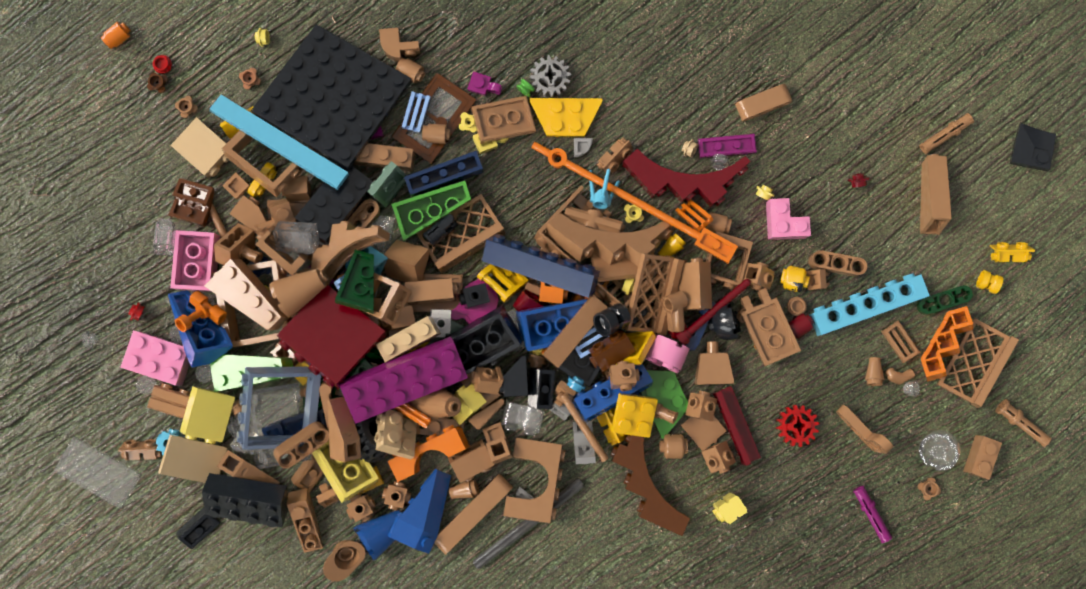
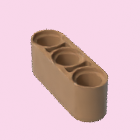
[735,84,793,122]
[808,251,867,277]
[274,422,329,468]

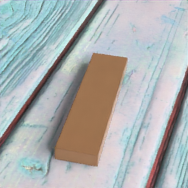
[542,295,608,368]

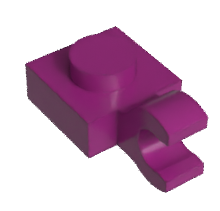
[467,71,502,96]

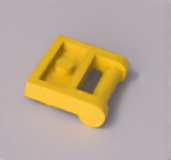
[477,264,529,303]

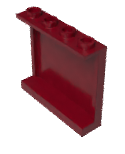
[277,285,387,390]

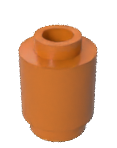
[101,21,131,49]

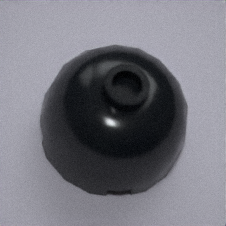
[708,301,741,340]

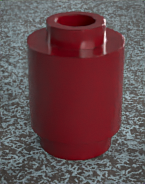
[789,313,814,339]

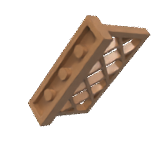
[417,194,506,274]
[624,253,684,335]
[937,318,1019,408]

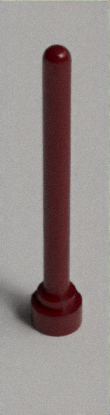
[674,279,751,346]

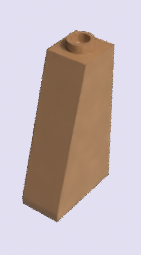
[920,154,952,235]

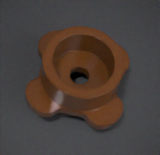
[147,72,168,93]

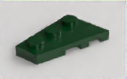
[335,249,374,314]

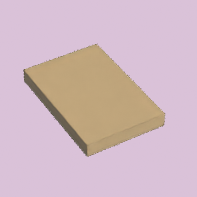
[158,434,227,483]

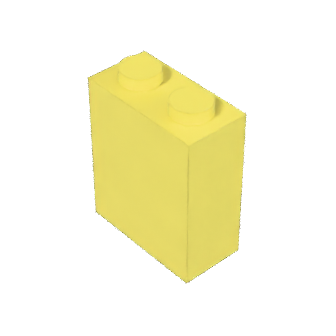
[180,386,235,444]

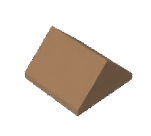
[383,240,430,282]

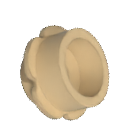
[682,139,698,158]

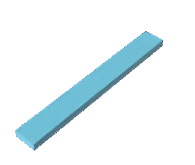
[210,95,349,190]

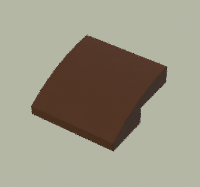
[168,178,214,227]

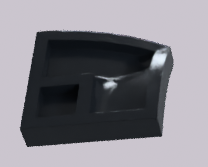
[1009,123,1056,172]

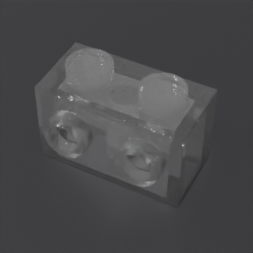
[273,221,320,254]

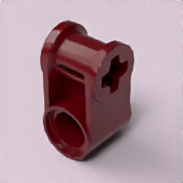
[513,289,549,311]

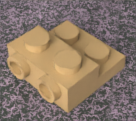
[375,410,417,460]

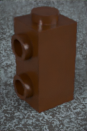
[588,329,636,372]

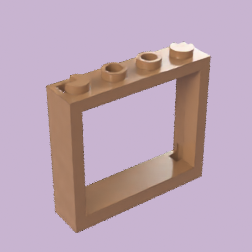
[222,130,319,197]
[212,260,292,348]

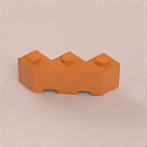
[921,306,973,382]

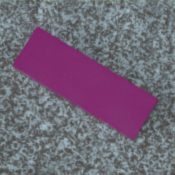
[698,134,757,159]

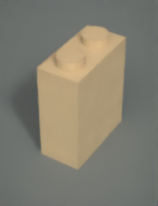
[171,117,229,179]

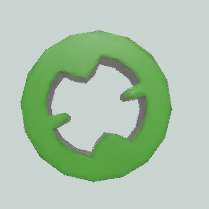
[516,79,535,97]

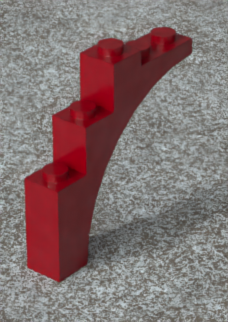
[622,149,751,208]

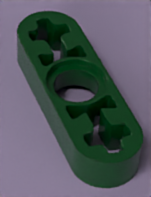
[917,285,973,315]

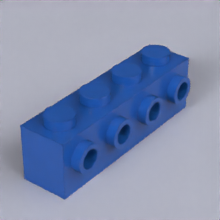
[573,364,653,423]

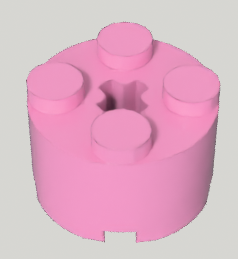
[645,334,690,374]

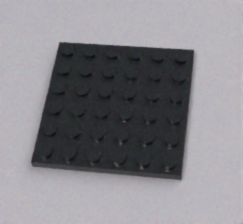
[251,24,411,170]

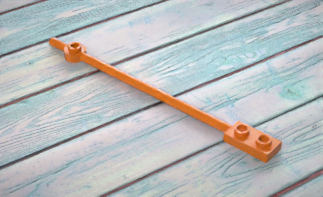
[531,142,738,264]

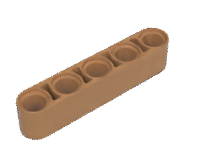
[434,474,513,555]

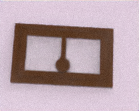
[391,73,477,164]

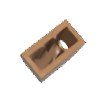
[695,341,734,385]

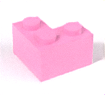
[766,198,811,240]

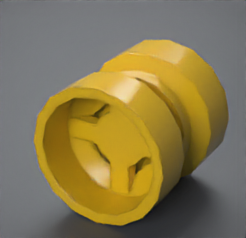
[976,270,1004,294]

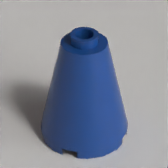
[353,510,404,561]

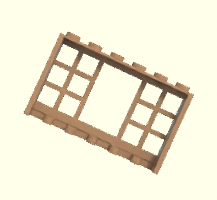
[534,185,664,308]

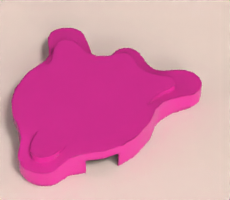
[451,279,498,324]

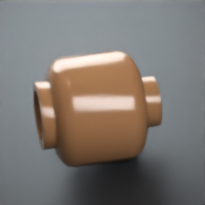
[659,434,688,459]

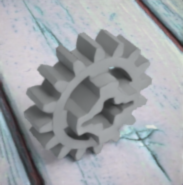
[530,55,571,98]

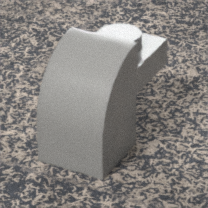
[573,421,596,464]

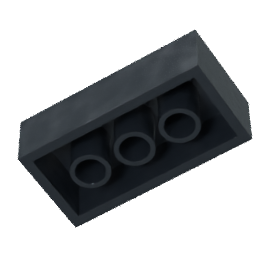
[295,165,373,245]
[439,305,523,375]
[556,307,624,387]
[202,473,288,528]

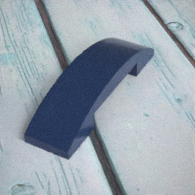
[261,406,327,436]

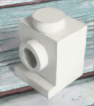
[430,309,451,337]

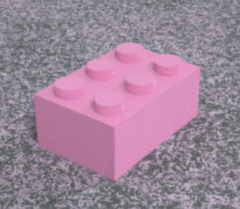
[170,230,220,292]
[121,330,190,386]

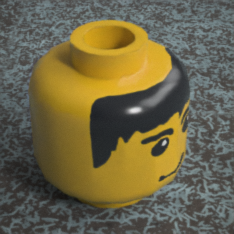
[780,266,810,292]

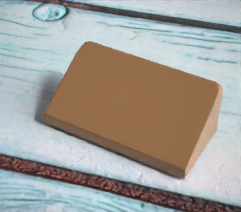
[291,453,324,493]

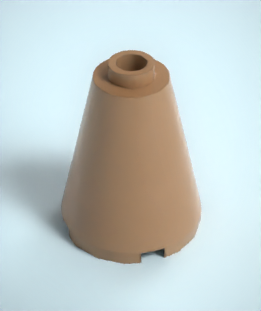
[269,269,328,317]
[410,388,461,419]

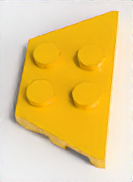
[530,98,602,137]

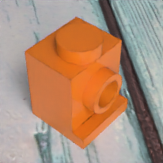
[539,282,568,304]

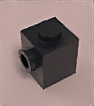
[458,283,490,309]

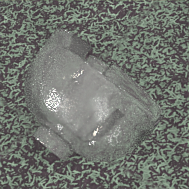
[919,430,961,471]

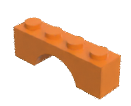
[388,425,470,482]

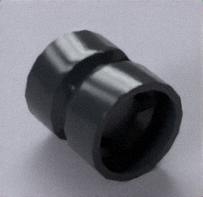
[593,303,631,337]

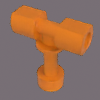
[175,290,227,332]

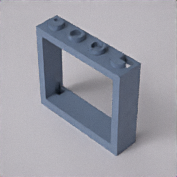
[236,367,321,450]

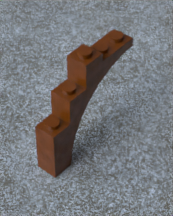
[610,435,690,536]

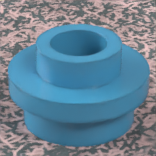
[567,375,586,393]

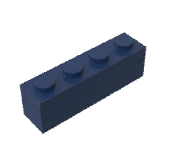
[404,151,484,197]

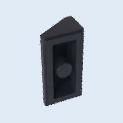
[177,507,220,550]

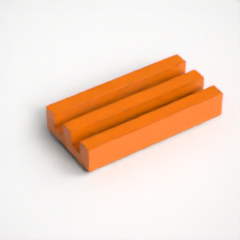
[675,200,713,232]

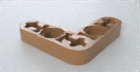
[836,405,894,454]

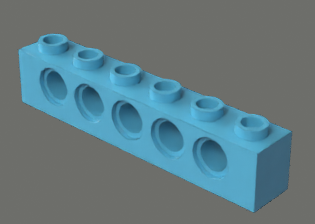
[809,273,930,336]

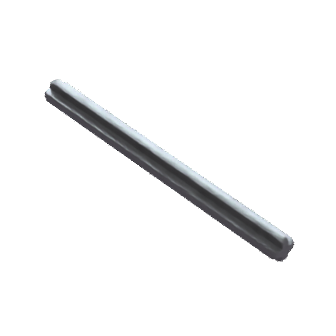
[473,479,584,569]

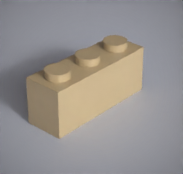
[376,316,441,362]

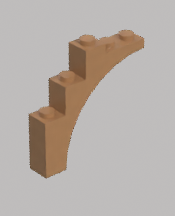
[545,213,673,266]
[291,221,390,318]

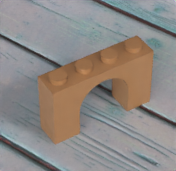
[503,438,566,524]

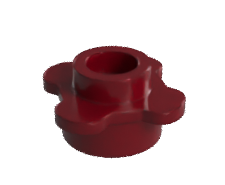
[848,173,870,187]

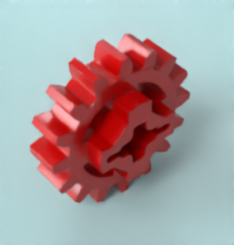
[776,405,819,447]

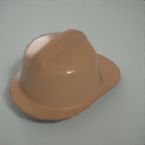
[323,540,366,581]

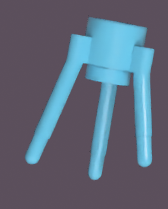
[589,169,620,209]

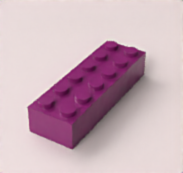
[340,336,468,424]

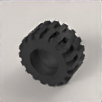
[354,415,389,463]

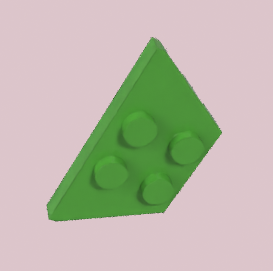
[641,370,688,439]

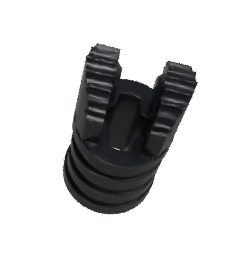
[423,214,458,247]

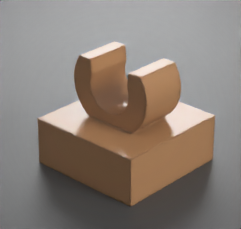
[223,172,250,200]
[807,269,829,290]
[554,380,577,407]
[316,483,339,508]

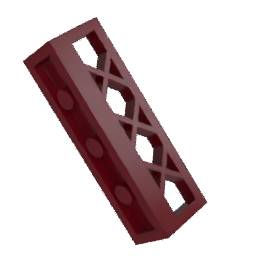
[713,386,761,466]

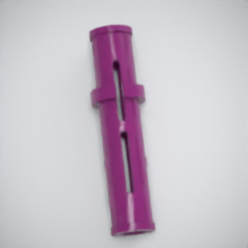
[853,485,892,543]

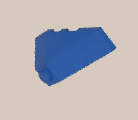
[168,290,233,367]
[516,299,588,351]
[388,469,451,554]

